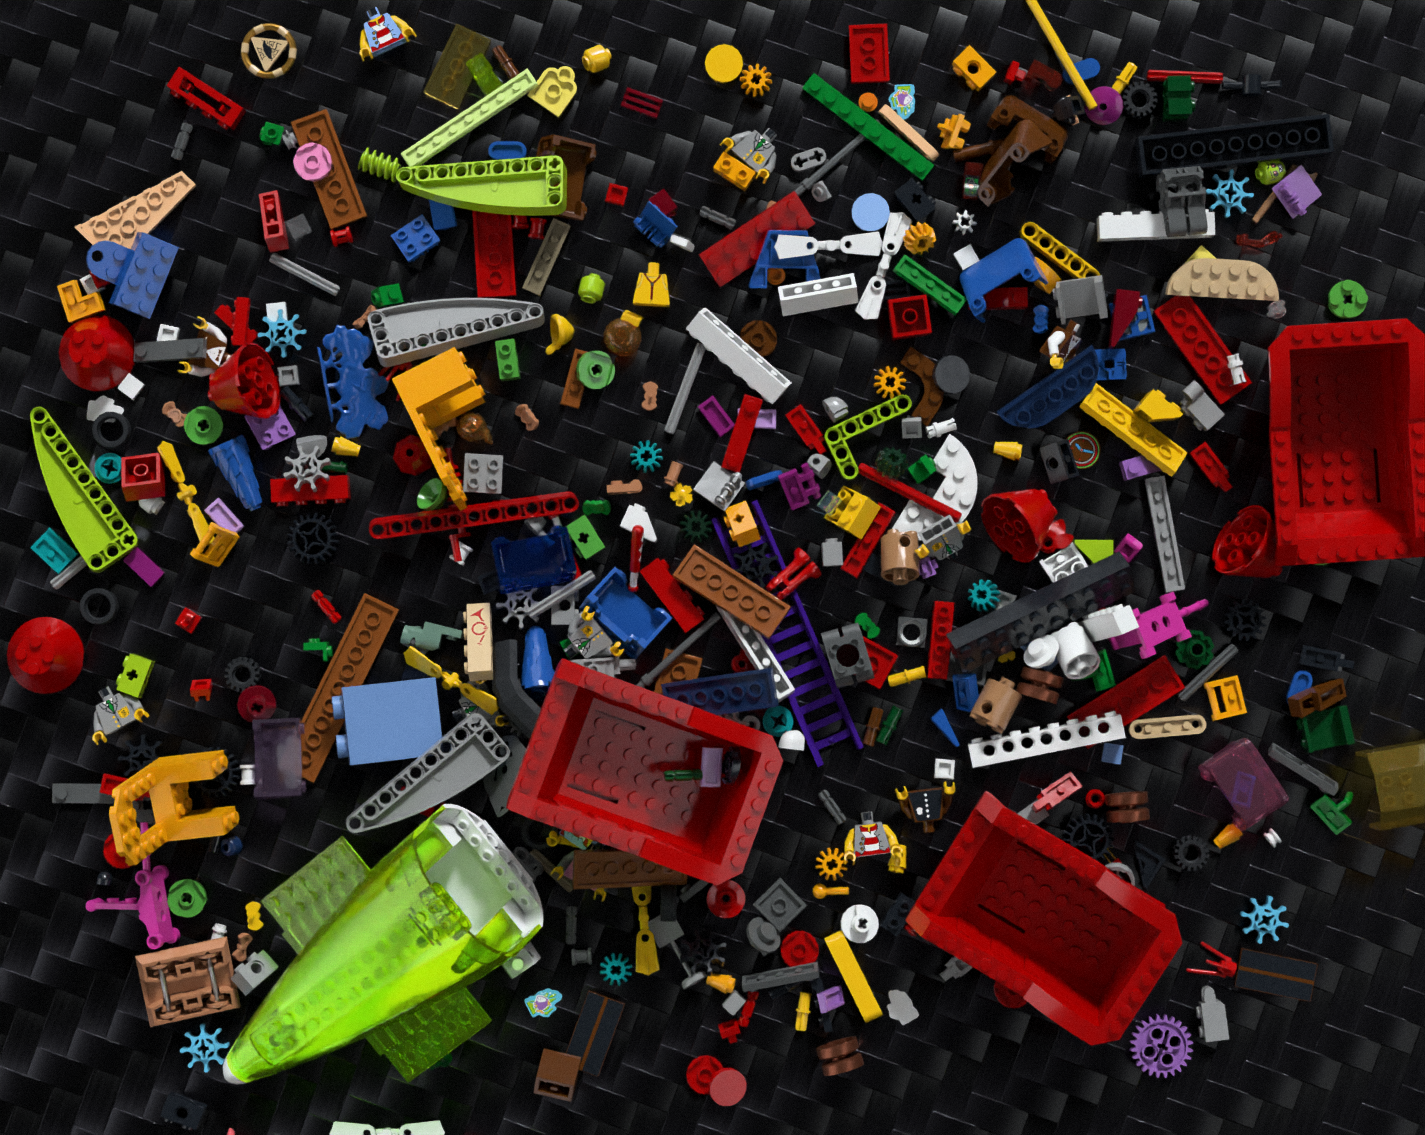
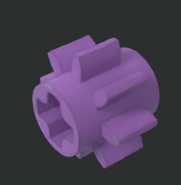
[920,556,938,579]

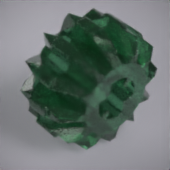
[875,446,908,479]
[680,511,712,543]

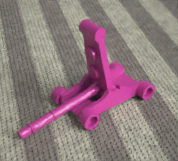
[1108,591,1209,659]
[86,822,180,949]

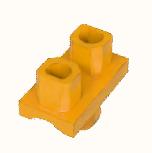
[937,114,971,150]

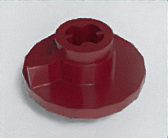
[237,685,276,723]

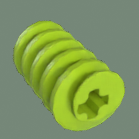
[358,147,401,182]

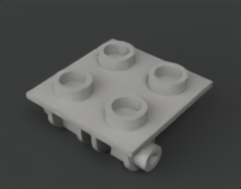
[463,453,503,494]
[693,461,745,512]

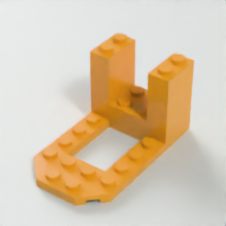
[392,347,486,511]
[109,750,239,866]

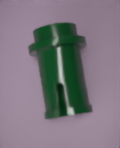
[322,461,348,475]

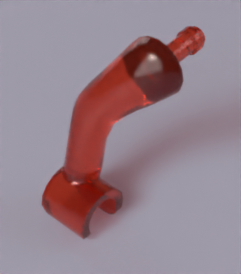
[1236,231,1283,248]

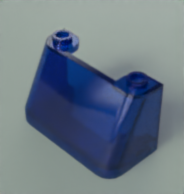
[491,525,577,594]

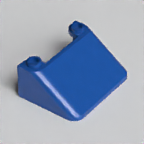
[960,238,1049,323]

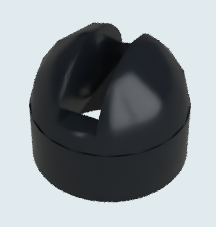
[96,872,113,886]

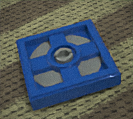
[1108,295,1155,341]

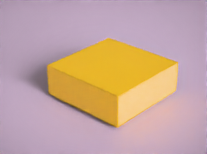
[620,310,643,327]

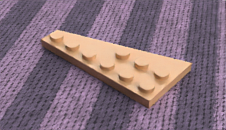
[75,171,197,249]

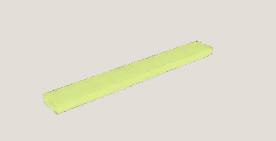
[401,68,539,167]

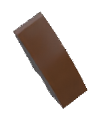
[1287,678,1347,718]

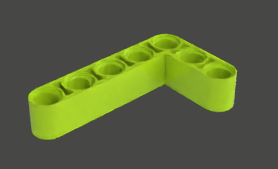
[824,395,912,480]

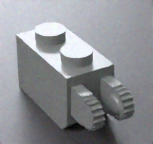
[1196,985,1229,1042]

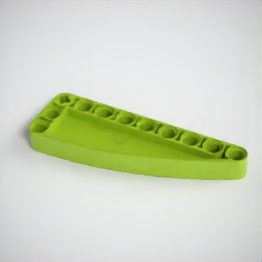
[396,155,567,216]
[30,407,138,573]

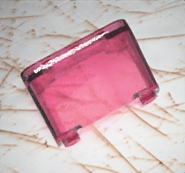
[1198,738,1289,831]

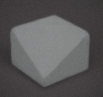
[722,990,746,1015]

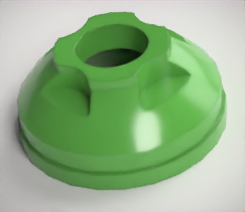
[417,478,447,511]

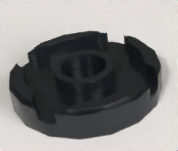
[932,355,970,394]
[722,746,741,785]

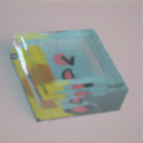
[817,490,842,515]

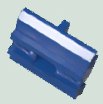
[1095,349,1127,380]

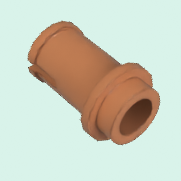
[664,461,683,487]

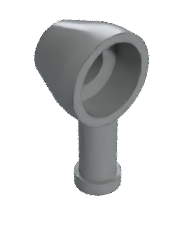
[525,517,555,548]

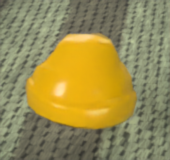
[545,314,574,355]

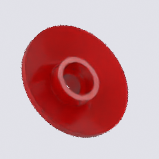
[707,880,745,918]

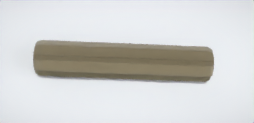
[530,849,573,892]

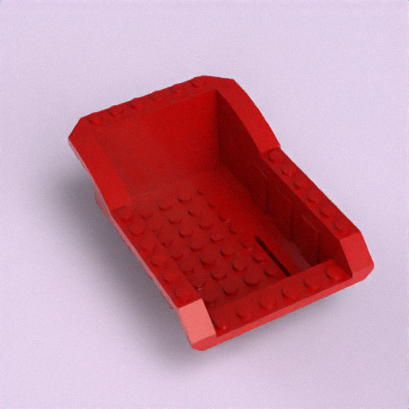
[1268,318,1425,566]
[506,658,783,885]
[905,791,1182,1046]

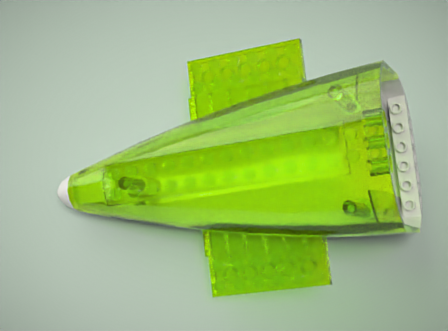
[223,804,544,1084]

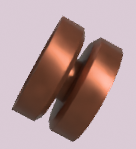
[1016,667,1064,704]
[1105,791,1150,823]
[816,1036,864,1076]

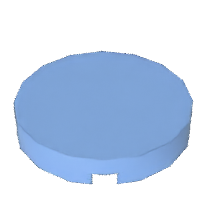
[852,193,890,232]

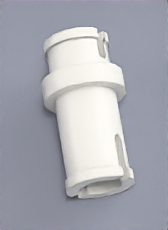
[1227,353,1246,384]
[925,418,957,439]

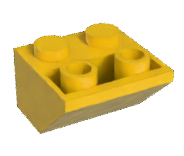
[1133,389,1183,423]
[824,485,881,539]

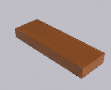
[560,349,586,409]

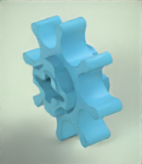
[1206,169,1254,218]
[258,309,307,358]
[1240,895,1289,944]
[180,1023,230,1073]

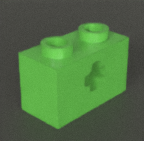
[495,339,521,381]
[565,515,606,560]

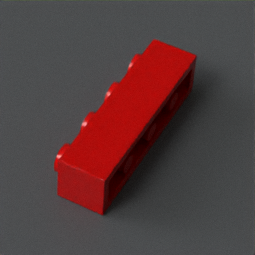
[231,297,251,346]
[214,304,259,343]

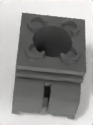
[821,622,875,689]

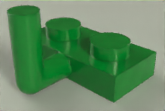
[1071,649,1116,692]
[1311,792,1354,835]

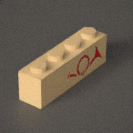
[463,603,493,681]

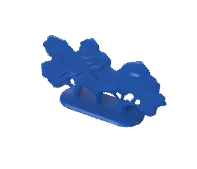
[317,325,390,439]

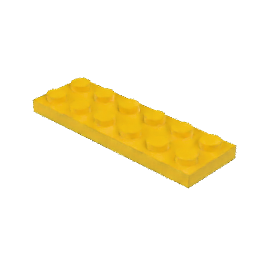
[1079,383,1188,477]

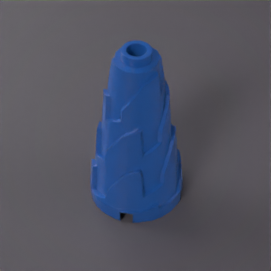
[208,435,262,511]
[521,626,555,703]

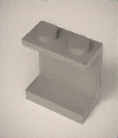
[1053,275,1108,324]

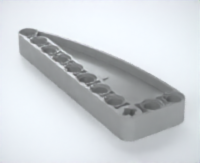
[368,298,545,367]
[346,713,510,833]

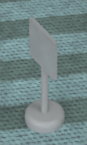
[648,915,707,989]

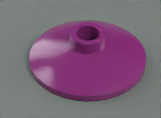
[1085,86,1123,125]

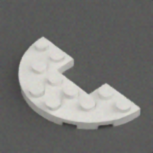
[892,434,977,541]

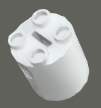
[1051,622,1100,679]

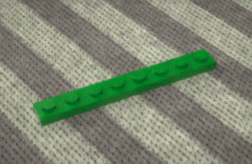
[802,73,934,181]

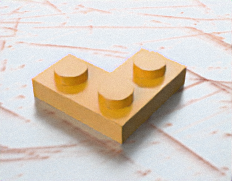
[57,280,105,323]

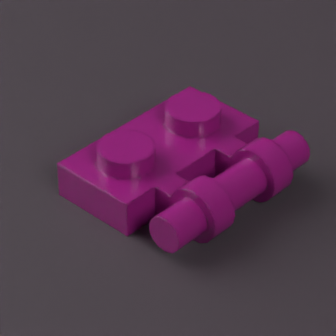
[778,463,821,510]

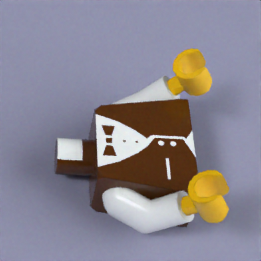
[177,316,232,377]
[1039,320,1082,369]

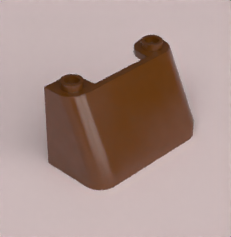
[986,95,1068,165]
[978,119,1053,207]
[535,134,596,221]

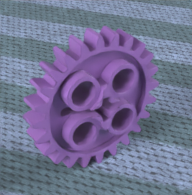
[1129,1014,1193,1078]

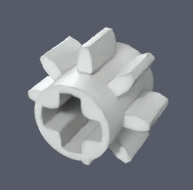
[952,210,977,235]

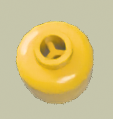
[582,45,612,73]

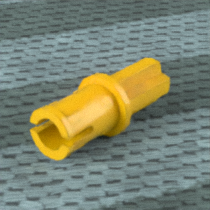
[1112,62,1137,94]
[887,666,926,687]
[795,992,812,1031]

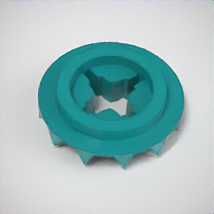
[95,453,122,484]
[763,706,793,737]

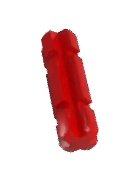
[311,590,341,624]
[738,991,759,1027]

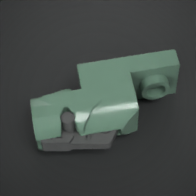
[400,622,464,654]

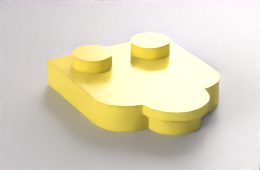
[527,66,577,118]

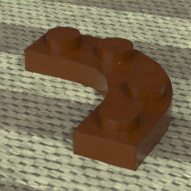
[900,347,944,427]

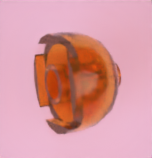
[604,318,642,356]

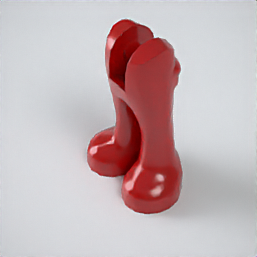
[765,548,822,600]

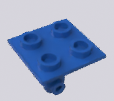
[633,201,678,248]
[391,214,441,262]

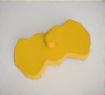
[245,901,264,931]

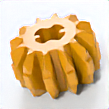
[740,64,772,97]
[903,222,936,255]
[873,366,906,399]
[815,848,848,881]

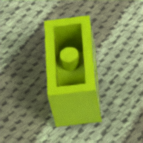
[116,654,155,698]

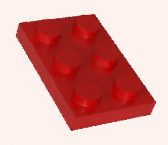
[849,24,890,84]
[836,635,898,689]

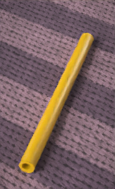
[1025,0,1098,111]

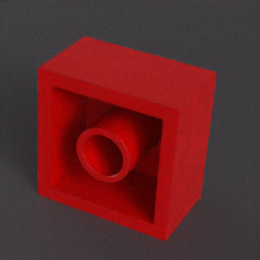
[887,294,932,340]
[121,453,165,502]

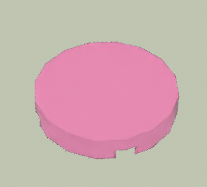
[293,143,332,182]

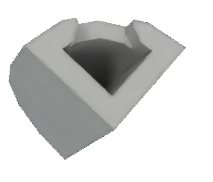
[296,435,327,457]

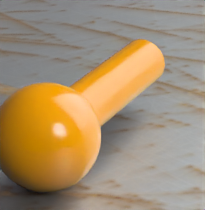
[812,884,849,899]

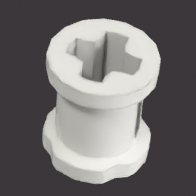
[449,541,473,566]
[240,764,257,785]

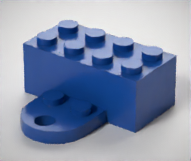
[86,232,179,319]

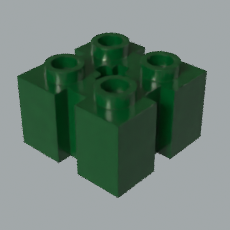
[1162,75,1195,122]

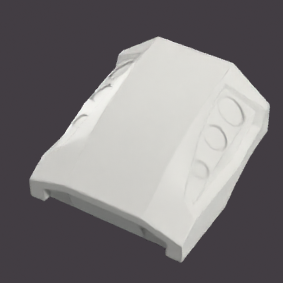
[1039,542,1088,583]

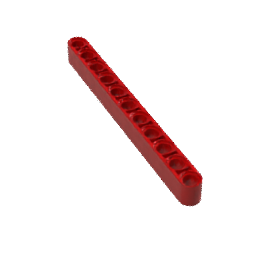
[369,491,579,539]

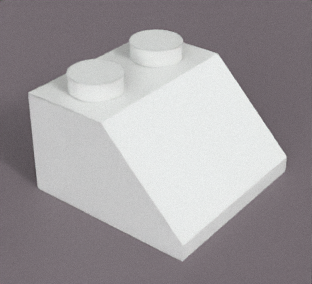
[620,503,657,543]

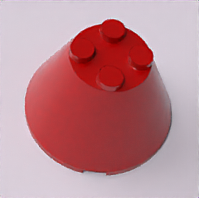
[59,315,135,391]
[208,343,281,419]
[981,489,1057,562]
[1212,505,1283,578]
[7,617,84,694]

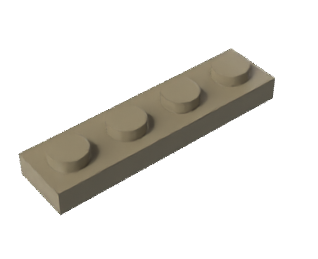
[522,218,571,296]

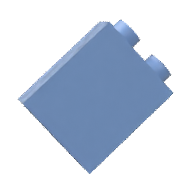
[332,677,444,765]

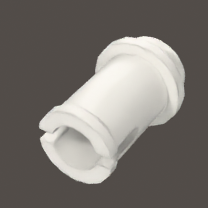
[211,924,227,940]

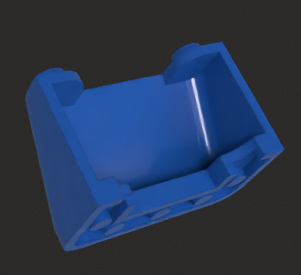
[579,567,672,659]

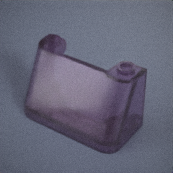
[253,718,306,800]

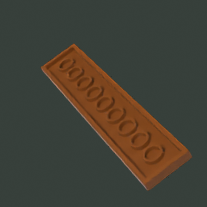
[279,593,399,783]

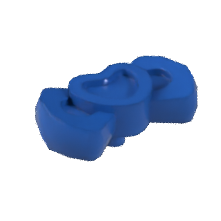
[1032,305,1049,334]

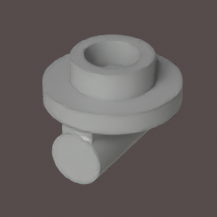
[811,180,832,202]

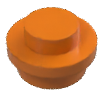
[858,93,878,112]
[767,268,785,285]

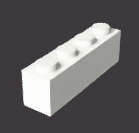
[778,273,858,316]

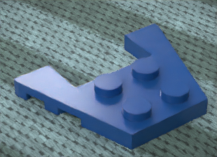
[749,230,821,288]

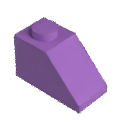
[1119,455,1161,481]

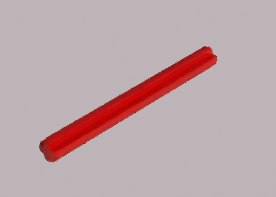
[858,463,962,523]

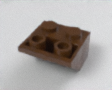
[534,1048,581,1102]

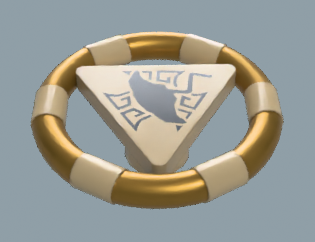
[241,23,297,79]

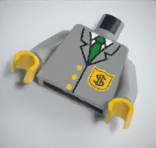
[720,128,777,184]
[914,515,971,560]
[564,606,624,659]
[452,680,509,728]
[92,686,149,745]

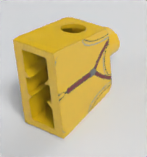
[633,262,670,307]

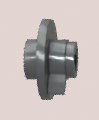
[746,917,781,957]

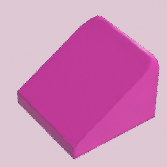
[1114,533,1143,563]

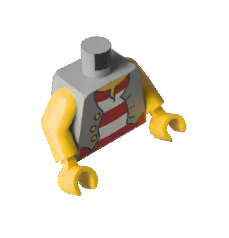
[843,811,903,865]

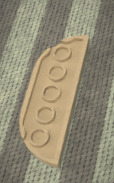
[1165,258,1279,301]

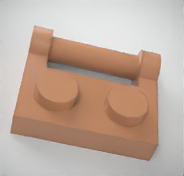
[607,479,643,495]

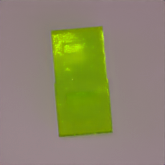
[466,53,503,96]

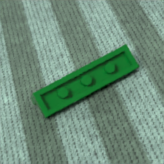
[893,255,967,316]

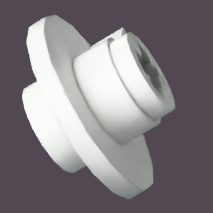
[1024,635,1059,669]
[840,905,879,943]

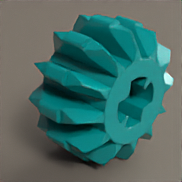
[630,440,663,473]
[968,579,1001,612]
[600,953,632,986]

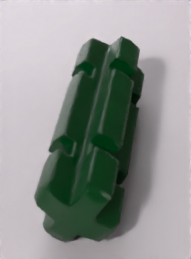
[664,769,703,782]

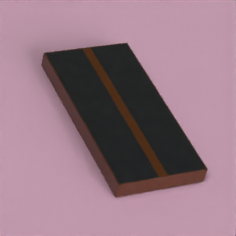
[1233,948,1318,1002]
[566,990,625,1077]

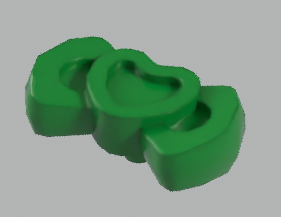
[582,500,612,516]
[854,613,880,639]

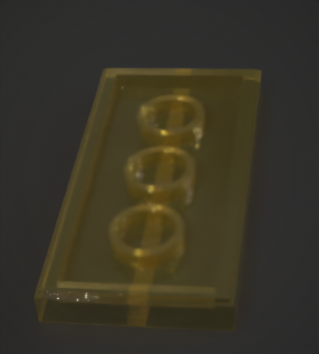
[424,24,491,109]

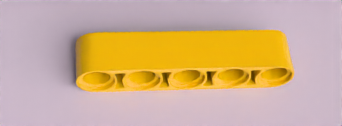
[1020,222,1100,279]
[824,930,883,1023]

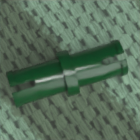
[876,706,903,746]

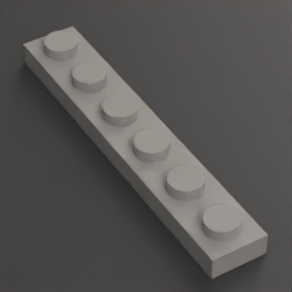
[1144,476,1185,593]

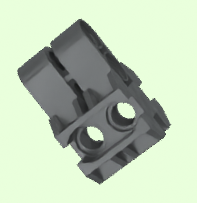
[1156,166,1208,237]

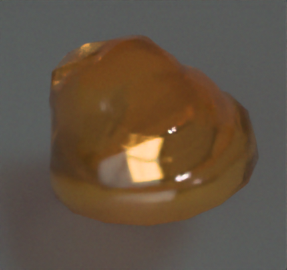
[456,412,493,445]

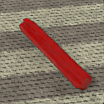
[1147,70,1223,84]

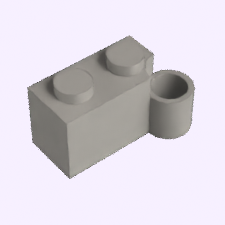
[1179,381,1225,432]

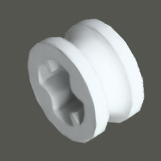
[1263,828,1282,848]

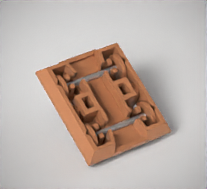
[135,936,241,1027]

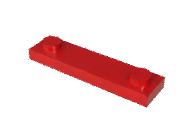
[721,394,763,473]
[840,503,896,579]

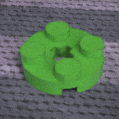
[1328,280,1368,319]
[576,351,615,389]
[184,406,223,445]
[167,879,207,918]

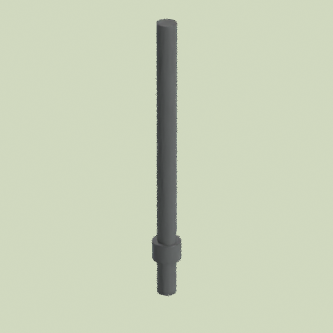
[794,119,882,196]
[637,613,721,688]

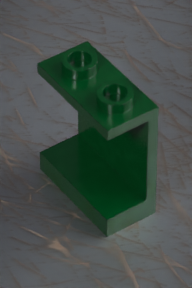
[1296,705,1355,753]

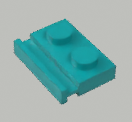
[30,527,79,574]

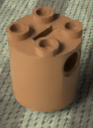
[881,529,920,585]
[970,677,1022,734]

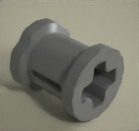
[572,947,592,965]

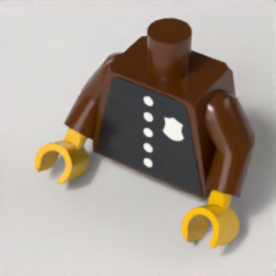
[895,781,955,833]

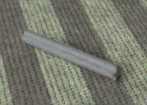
[665,343,706,434]

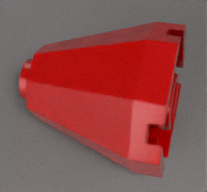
[393,435,432,476]

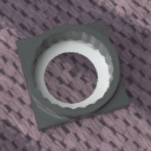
[896,617,928,648]

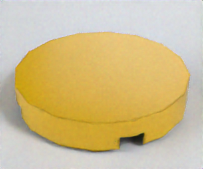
[705,44,743,83]

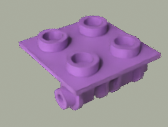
[1272,165,1322,219]
[244,406,296,450]

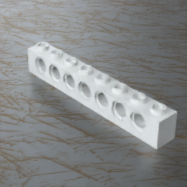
[968,711,1126,768]

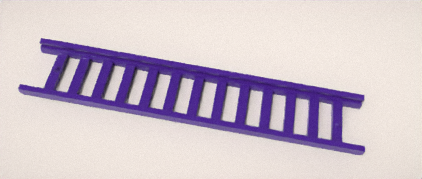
[711,500,864,767]

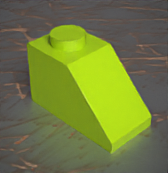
[1072,540,1113,564]

